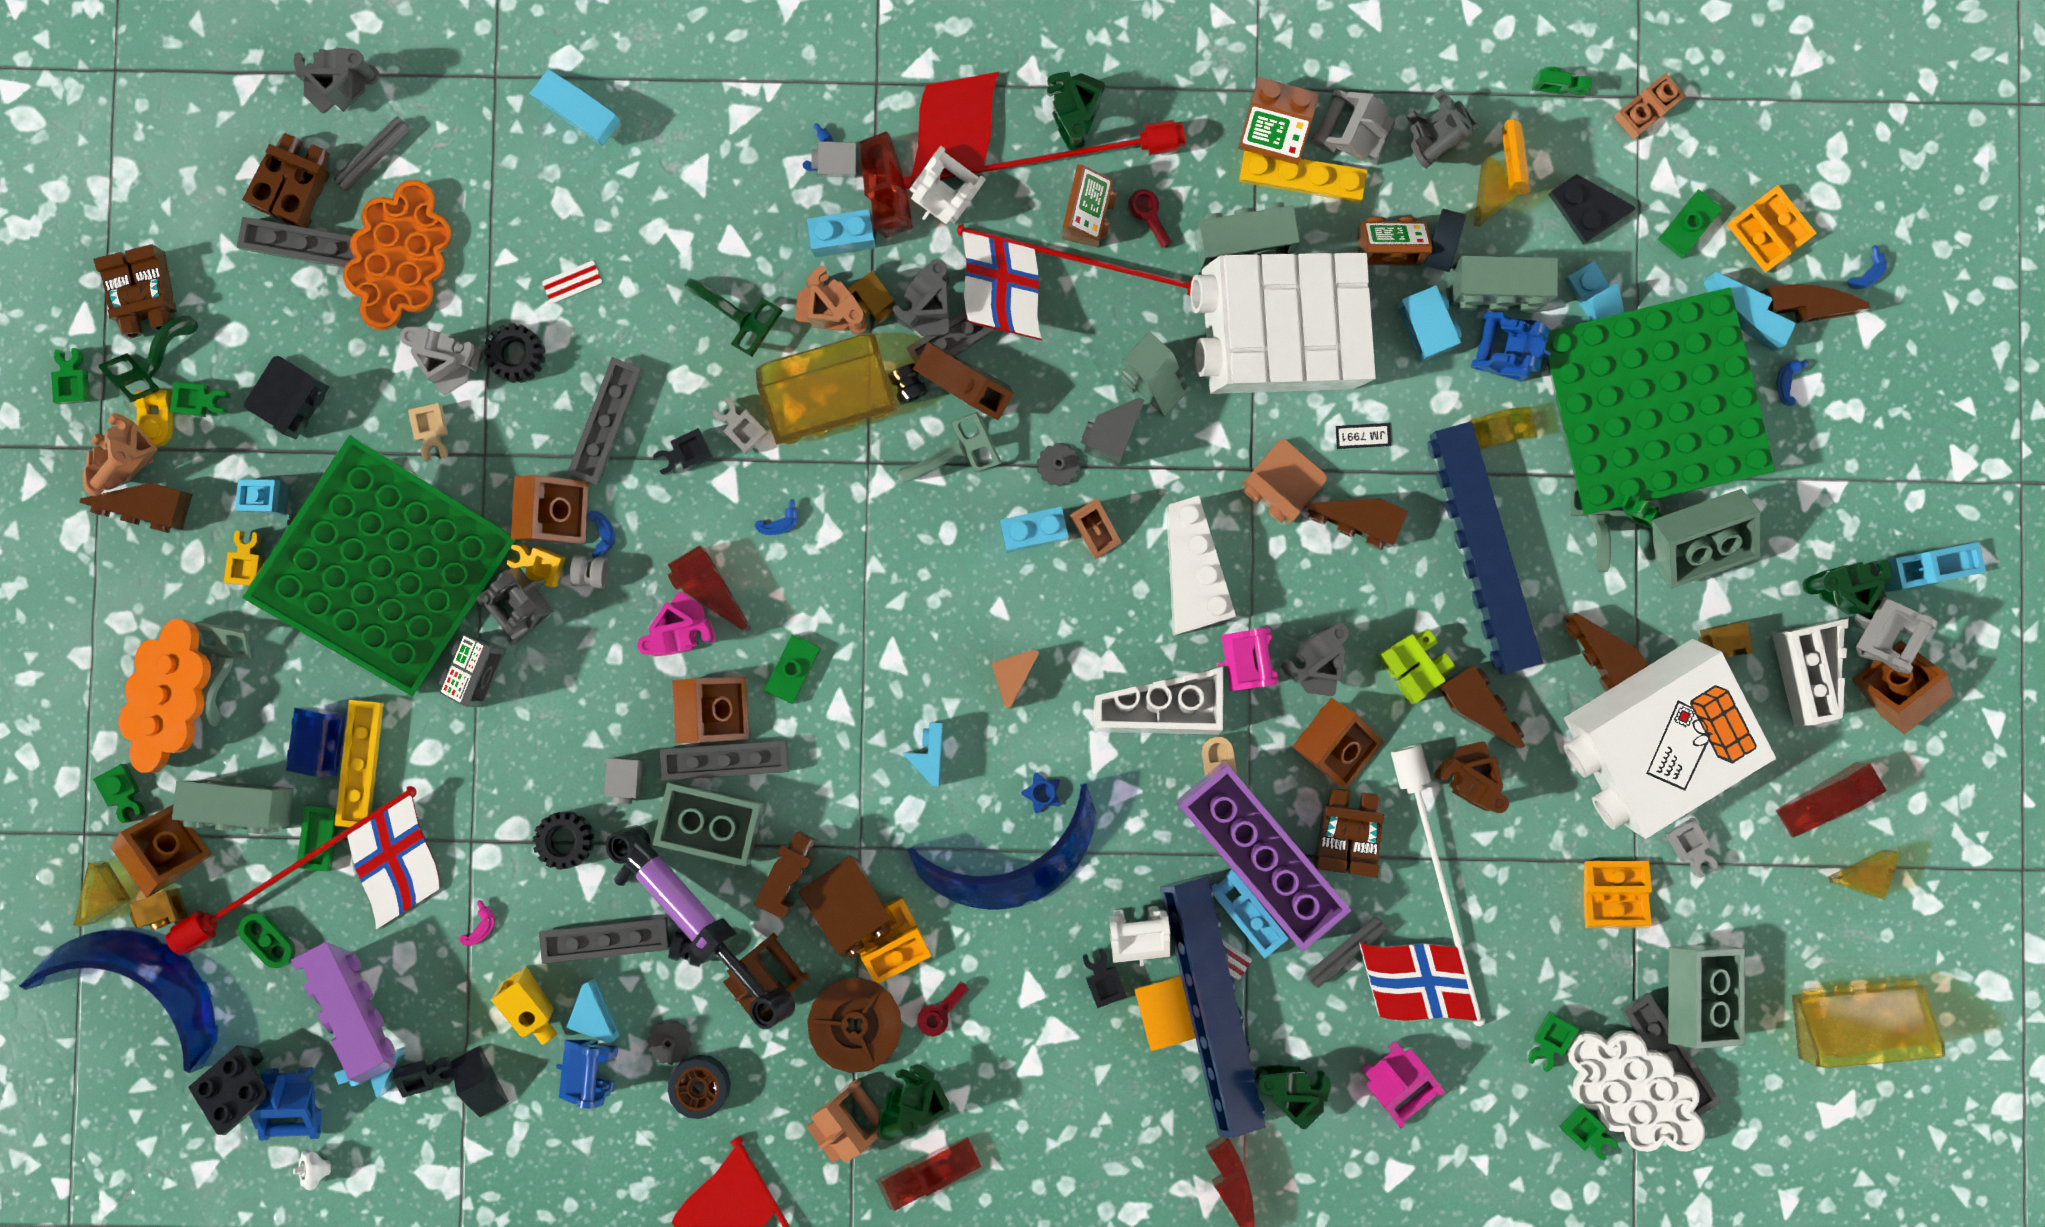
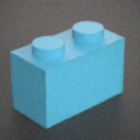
[807,209,876,258]
[1396,285,1462,362]
[1000,507,1068,553]

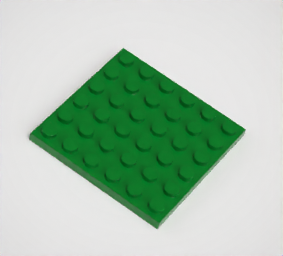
[1545,287,1775,516]
[242,434,516,697]

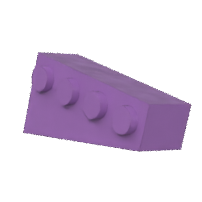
[291,942,396,1083]

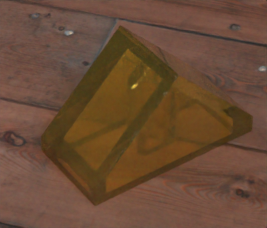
[1474,157,1521,226]
[1469,407,1537,450]
[1828,850,1899,900]
[74,861,131,927]

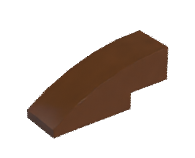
[1760,284,1870,324]

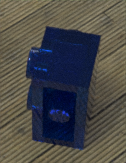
[286,707,346,777]

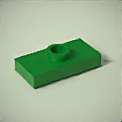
[1657,189,1723,259]
[764,634,821,704]

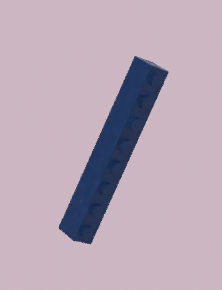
[1427,421,1544,675]
[1160,877,1266,1138]

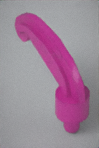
[459,900,495,946]

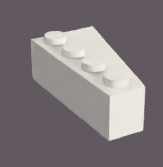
[1166,496,1236,636]
[1093,667,1223,735]

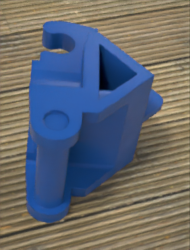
[1471,312,1551,382]
[556,1039,618,1109]
[249,1067,322,1141]

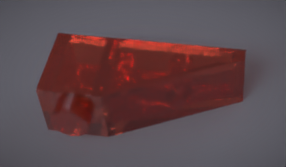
[667,545,751,631]
[1776,762,1887,837]

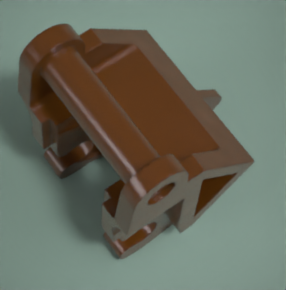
[1434,741,1509,813]
[723,932,810,1017]

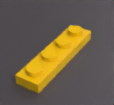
[1239,151,1367,203]
[335,700,384,827]

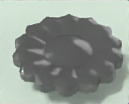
[1037,443,1080,487]
[647,1020,692,1065]

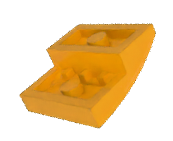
[1502,119,1531,196]
[1726,185,1817,273]
[1584,861,1652,928]
[860,896,932,984]
[1134,974,1195,1051]

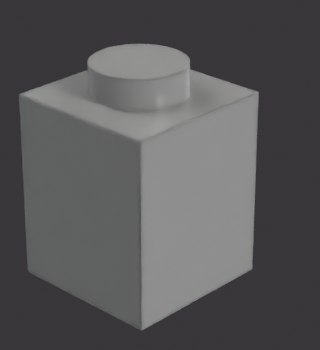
[811,141,856,178]
[604,758,644,804]

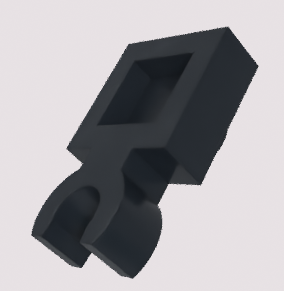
[653,428,713,475]
[1083,947,1127,1009]
[392,1057,454,1098]

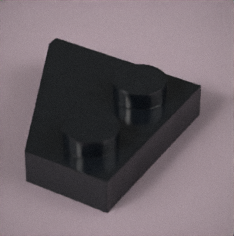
[1548,174,1635,245]

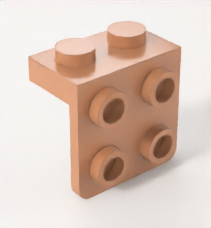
[1241,439,1327,525]

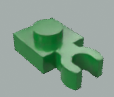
[1532,67,1592,96]
[51,348,90,405]
[170,381,230,417]
[1621,494,1662,529]
[93,764,145,823]
[1528,1011,1579,1072]
[1559,1104,1618,1161]

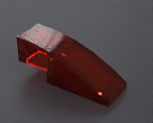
[859,131,913,238]
[1205,1136,1255,1227]
[876,1137,982,1211]

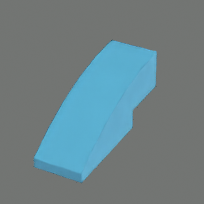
[529,69,621,146]
[1703,271,1796,351]
[1884,542,1986,592]

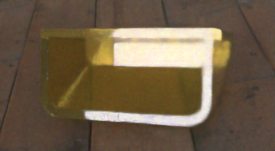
[756,334,897,445]
[1792,979,1946,1068]

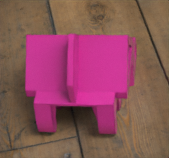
[637,592,716,656]
[1217,627,1279,691]
[1360,1041,1445,1128]

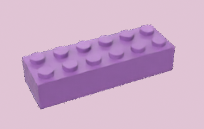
[1176,761,1352,952]

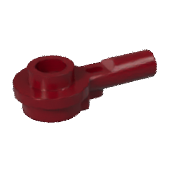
[1128,189,1172,248]
[917,981,970,1037]

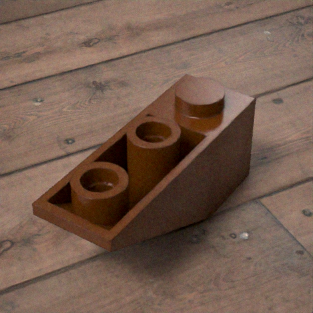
[913,342,1014,420]
[79,483,193,533]
[1303,498,1409,550]
[1564,613,1648,691]
[1437,665,1525,748]

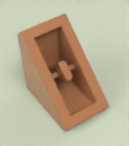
[1069,498,1122,560]
[991,650,1040,708]

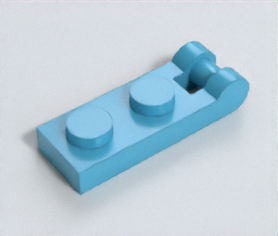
[1211,869,1289,959]

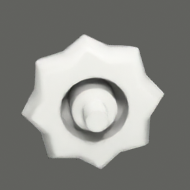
[293,1149,331,1191]

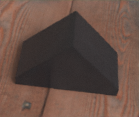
[451,1046,509,1117]

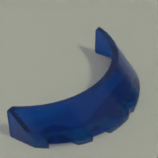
[907,782,1096,910]
[19,930,218,1074]

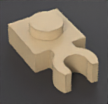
[408,403,448,462]

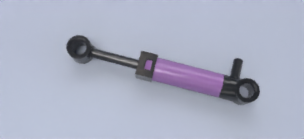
[606,825,795,1029]

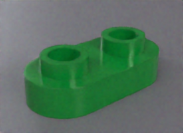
[238,913,296,968]

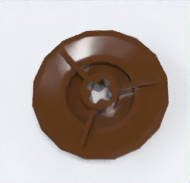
[807,977,902,1073]

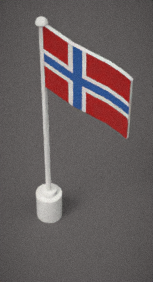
[1359,744,1485,1026]

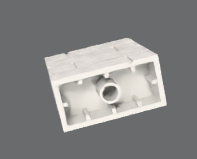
[1191,253,1376,394]

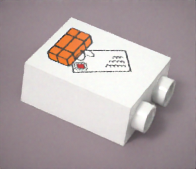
[1564,639,1776,839]

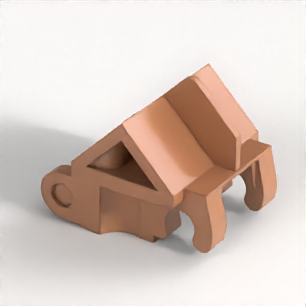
[795,266,868,334]
[82,413,158,496]
[806,1078,880,1164]

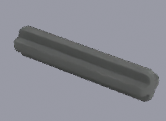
[334,116,410,191]
[1306,917,1387,988]

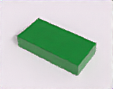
[297,805,337,872]

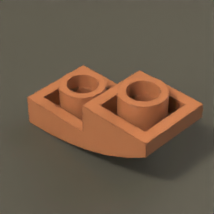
[1613,73,1686,140]

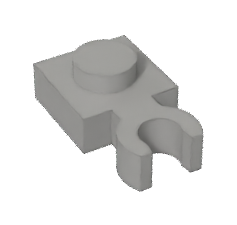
[712,398,768,454]
[1665,818,1718,878]

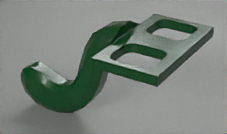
[684,278,783,357]
[98,316,198,403]

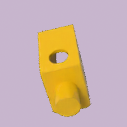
[491,966,557,1045]

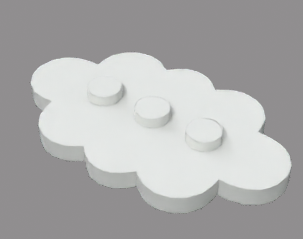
[1567,1030,1705,1152]

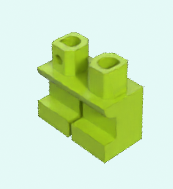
[1376,629,1455,704]

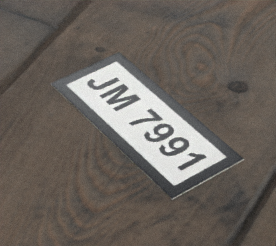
[1335,423,1391,449]

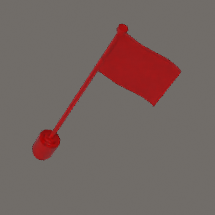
[904,72,1186,189]
[671,1135,790,1227]

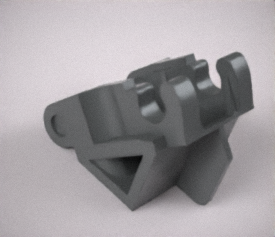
[294,47,380,113]
[1406,88,1480,169]
[893,259,949,336]
[477,567,554,645]
[1281,624,1349,696]

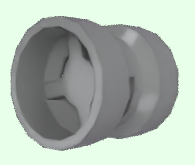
[570,555,608,589]

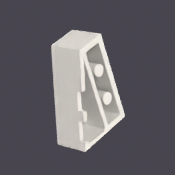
[1772,618,1849,726]

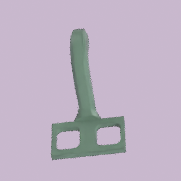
[897,412,1002,482]
[1571,484,1628,572]
[194,622,252,727]

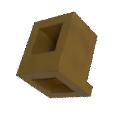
[847,271,896,323]
[1698,622,1753,658]
[130,888,188,930]

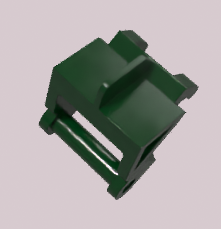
[1047,71,1105,151]
[1802,560,1891,620]
[877,1065,950,1142]
[1254,1065,1331,1129]

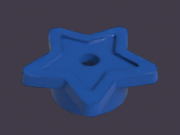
[1021,772,1061,813]

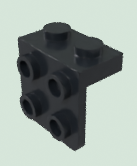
[244,356,329,439]
[188,1045,270,1135]

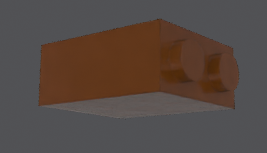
[798,856,897,958]

